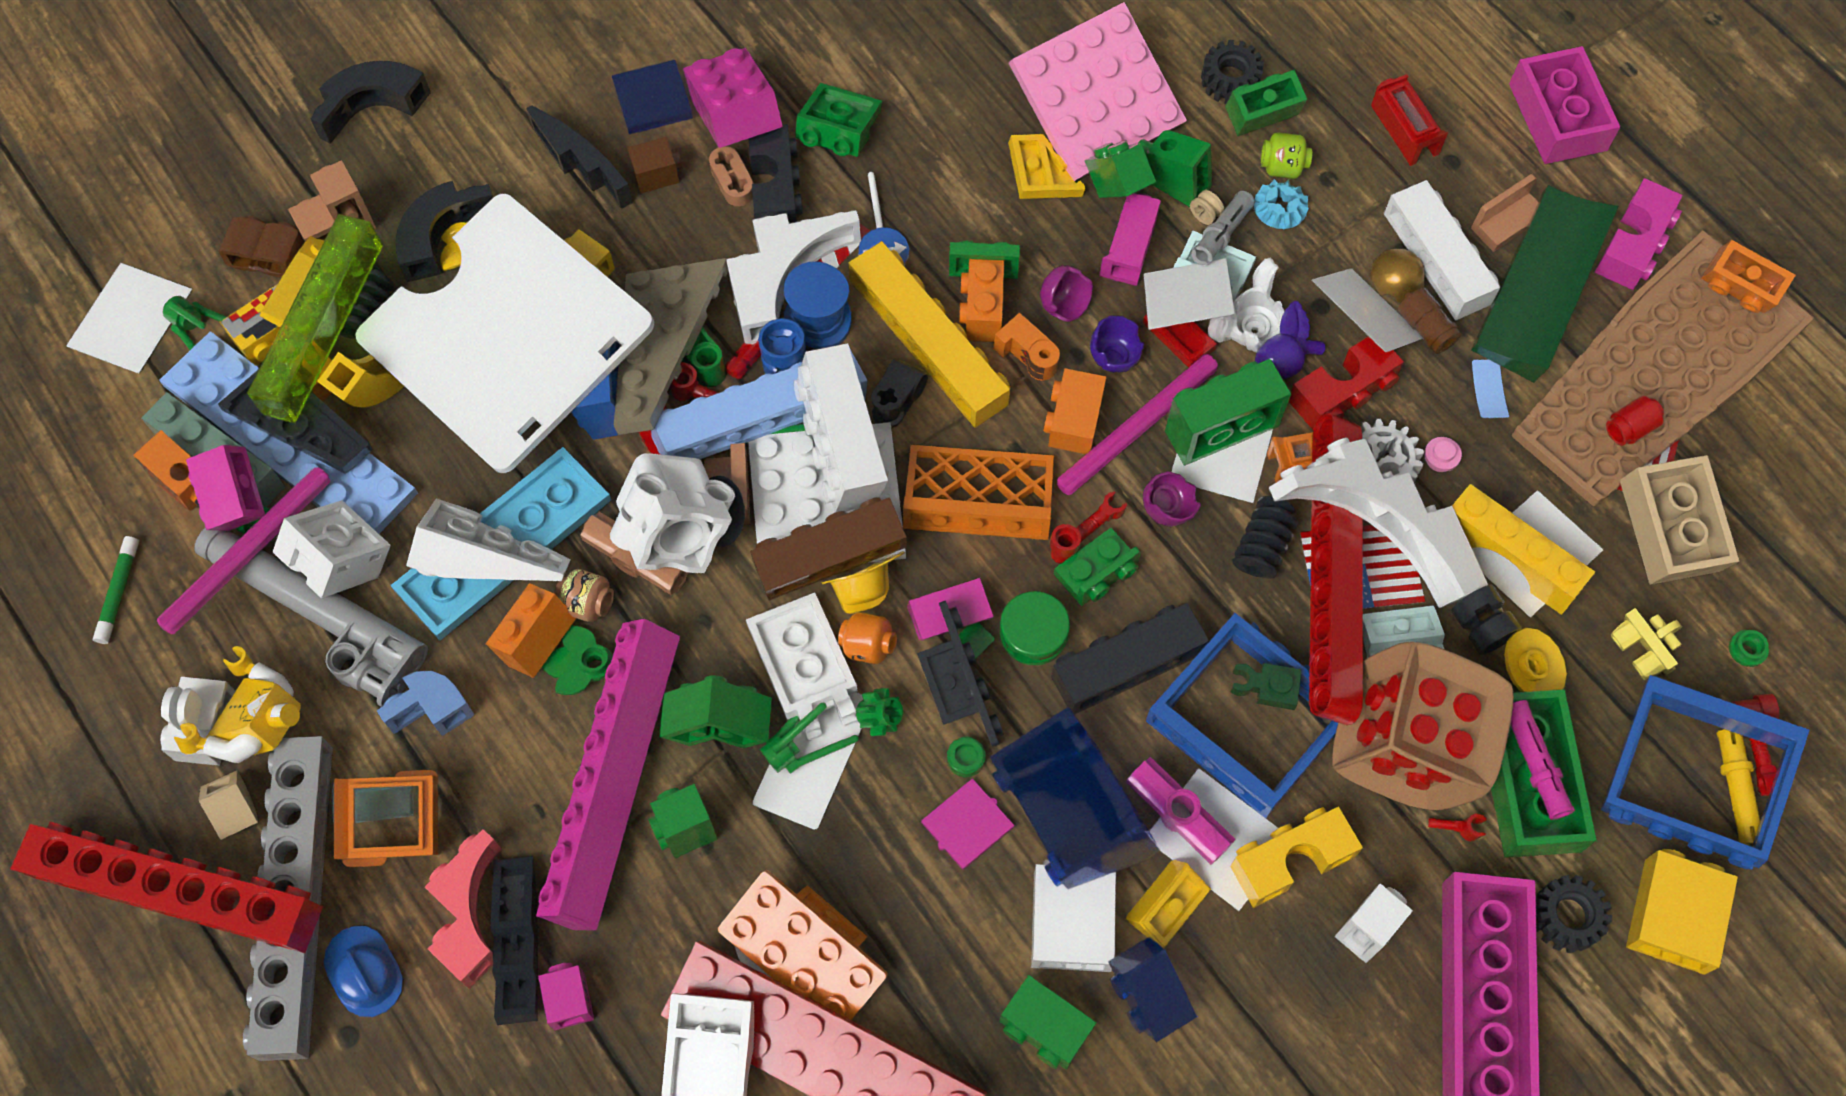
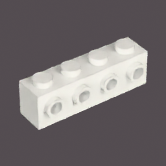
[1384,180,1500,321]

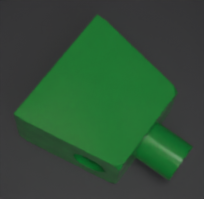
[1138,130,1212,207]

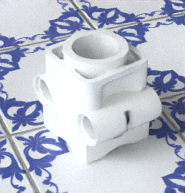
[610,453,735,573]

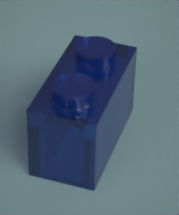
[1108,937,1197,1043]

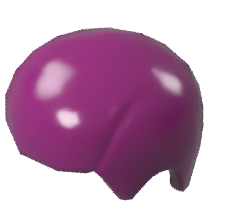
[1040,265,1093,322]
[1143,471,1201,527]

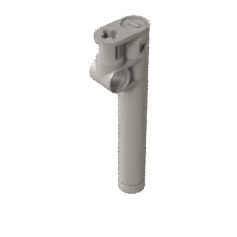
[194,528,428,707]

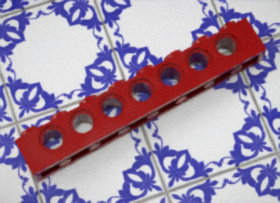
[10,822,323,954]

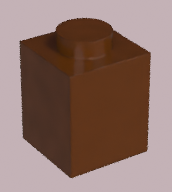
[627,137,682,194]

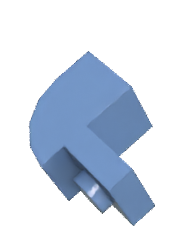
[377,671,475,736]

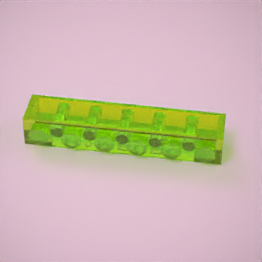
[247,214,383,423]

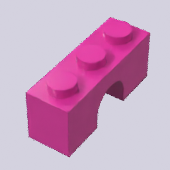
[1594,178,1683,290]

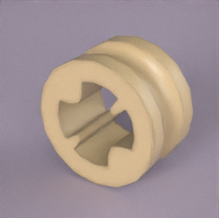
[1190,190,1224,225]

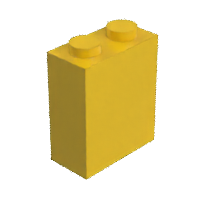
[1626,849,1738,975]

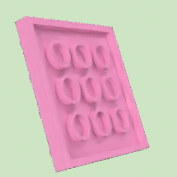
[1009,2,1187,181]

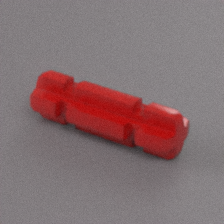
[725,341,761,379]

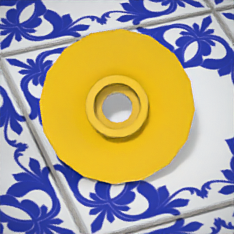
[1504,628,1567,692]

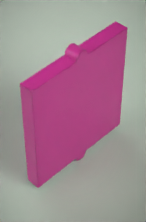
[921,778,1014,870]

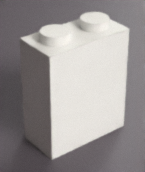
[1031,859,1116,972]

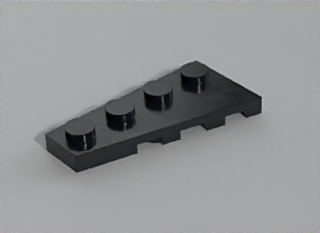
[218,357,373,474]

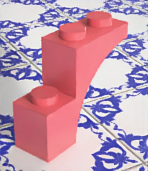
[425,829,501,989]

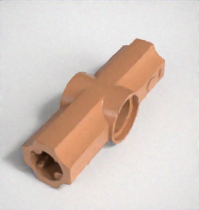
[580,512,689,595]

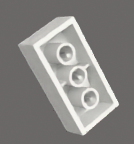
[794,343,888,513]

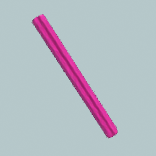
[1057,354,1218,495]
[157,467,331,635]

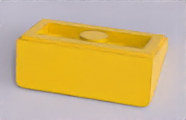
[1126,860,1211,949]

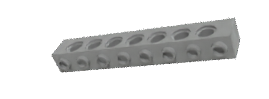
[243,736,333,1061]

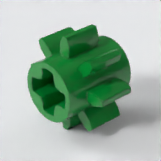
[856,688,903,736]

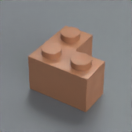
[288,160,377,248]

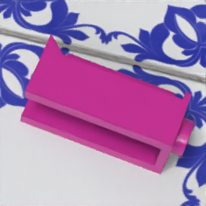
[1100,193,1161,286]

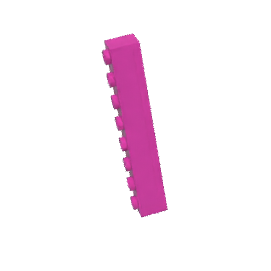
[536,619,680,930]

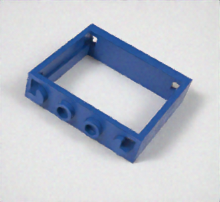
[1146,613,1338,819]
[1601,675,1810,869]

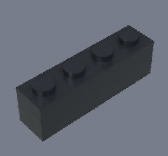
[1051,603,1209,716]

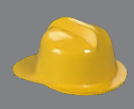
[822,551,905,614]

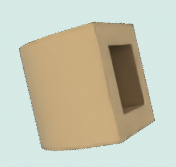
[199,770,258,840]

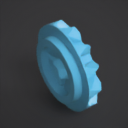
[1254,179,1309,229]

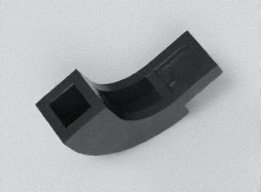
[310,61,431,144]
[395,181,494,282]

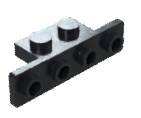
[917,600,1004,748]

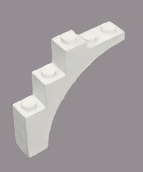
[1269,438,1488,608]

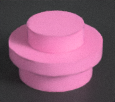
[1424,437,1462,472]

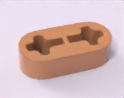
[709,146,753,207]

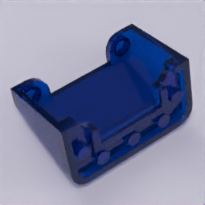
[990,707,1161,890]

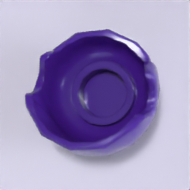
[1090,315,1144,373]

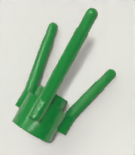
[162,296,227,350]
[759,702,859,774]

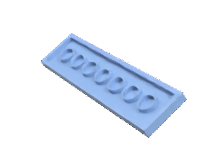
[159,331,418,534]

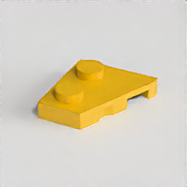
[1008,134,1085,199]

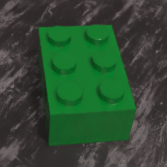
[1165,359,1291,466]

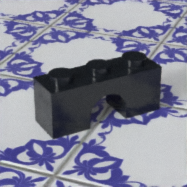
[748,124,803,224]

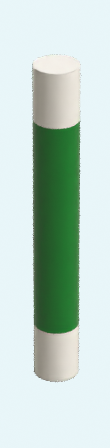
[93,536,139,644]

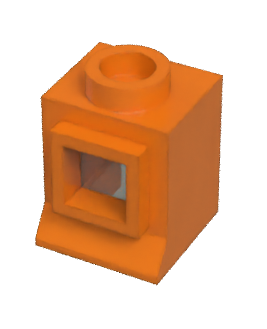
[1267,432,1313,483]

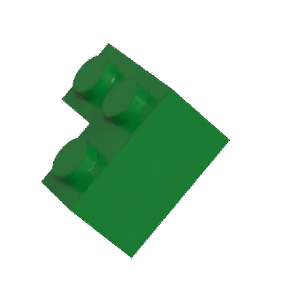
[660,675,772,749]

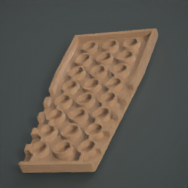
[1512,230,1814,506]

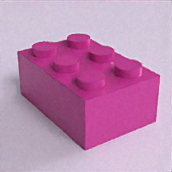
[1509,46,1620,164]
[683,48,783,148]

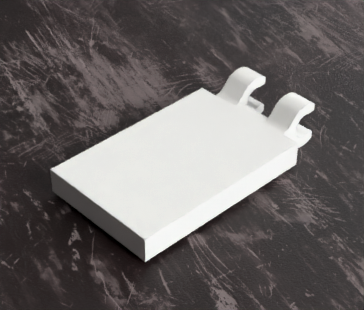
[746,593,858,741]

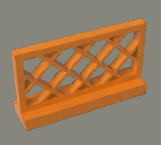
[903,445,1054,540]

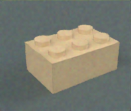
[1620,455,1740,585]

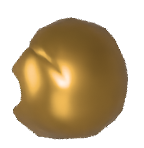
[1370,249,1425,303]

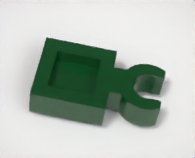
[1230,663,1301,710]

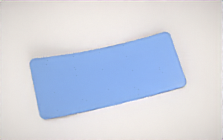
[1472,360,1509,418]

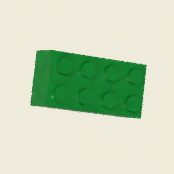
[1491,689,1597,858]

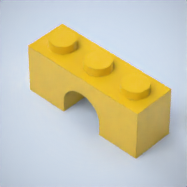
[1230,806,1363,908]

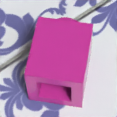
[538,963,594,1030]

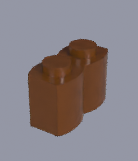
[219,216,305,278]

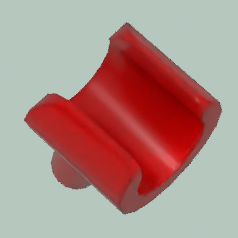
[1428,814,1487,841]

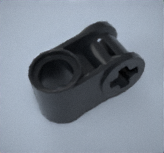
[871,358,928,428]

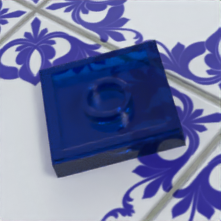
[612,60,693,135]

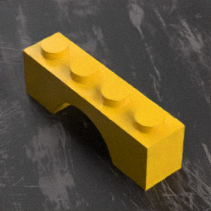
[1452,484,1595,615]

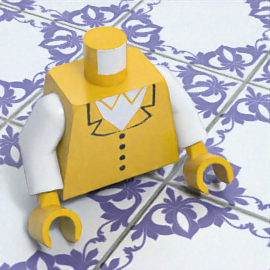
[174,646,301,763]

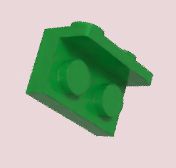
[949,241,1020,279]
[1054,528,1141,606]

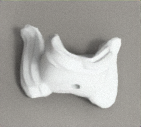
[1208,258,1285,353]

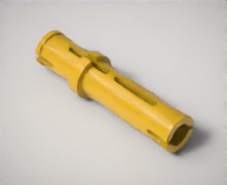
[1716,729,1761,846]

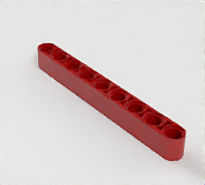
[1309,413,1363,726]

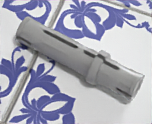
[1191,191,1255,265]

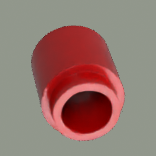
[1606,396,1664,446]

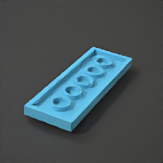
[391,447,611,641]

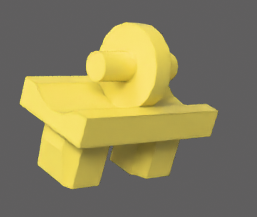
[1611,608,1682,680]

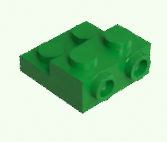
[795,82,882,157]

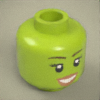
[1261,132,1312,179]

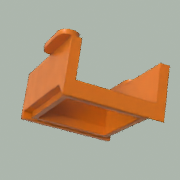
[334,770,438,867]

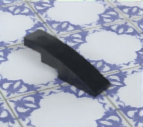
[526,105,633,209]
[491,856,539,1025]

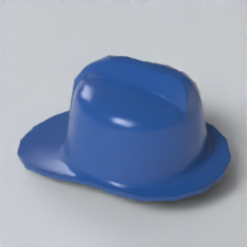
[324,926,403,1017]

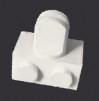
[160,677,235,766]

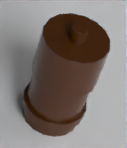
[1398,288,1461,354]

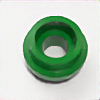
[1729,630,1769,667]

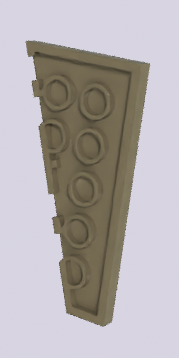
[614,258,729,435]

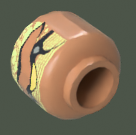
[555,569,614,622]

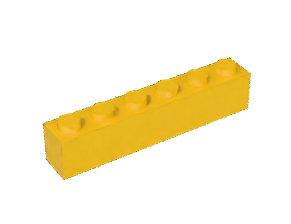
[848,241,1010,428]

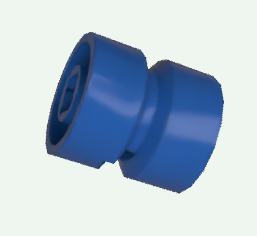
[758,319,806,374]

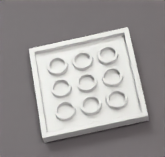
[748,422,906,563]

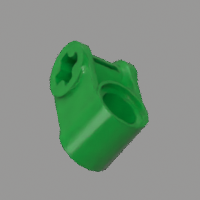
[682,327,727,387]

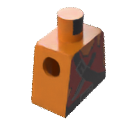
[133,430,199,511]

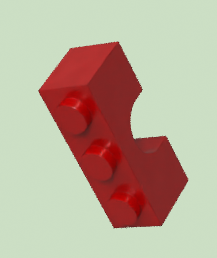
[1288,336,1404,430]

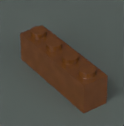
[750,497,907,601]

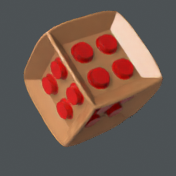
[1332,642,1514,810]

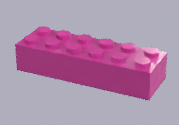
[1442,872,1540,1096]

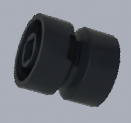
[1451,585,1523,655]

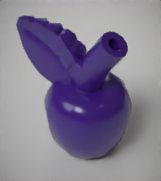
[1255,301,1325,380]

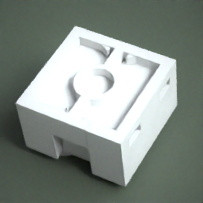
[273,500,391,598]

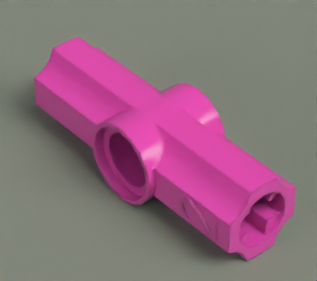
[1126,757,1236,865]

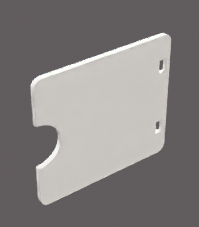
[356,194,654,473]

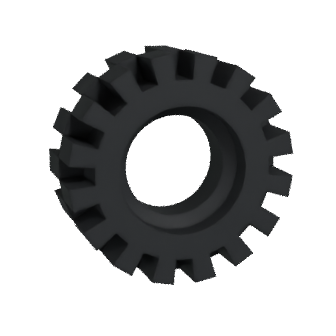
[1201,40,1264,104]
[1536,875,1612,953]

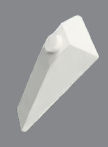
[406,498,571,581]

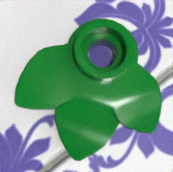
[542,625,613,695]

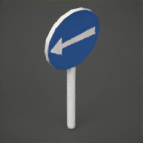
[858,172,909,266]

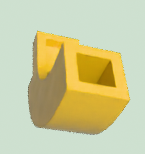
[317,352,404,407]

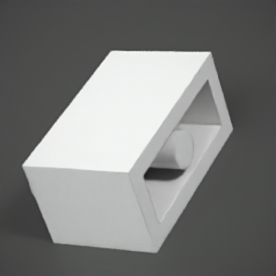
[1334,884,1413,963]

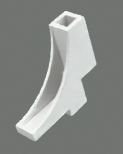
[726,210,861,344]

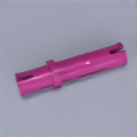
[1510,700,1575,820]

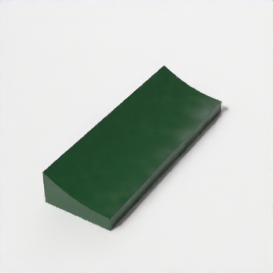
[1471,185,1619,383]

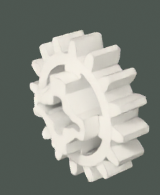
[1361,419,1424,482]

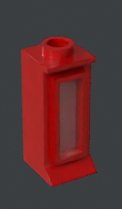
[1371,74,1449,166]

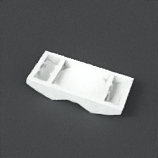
[662,993,754,1096]

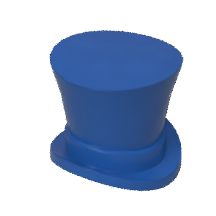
[784,262,851,349]

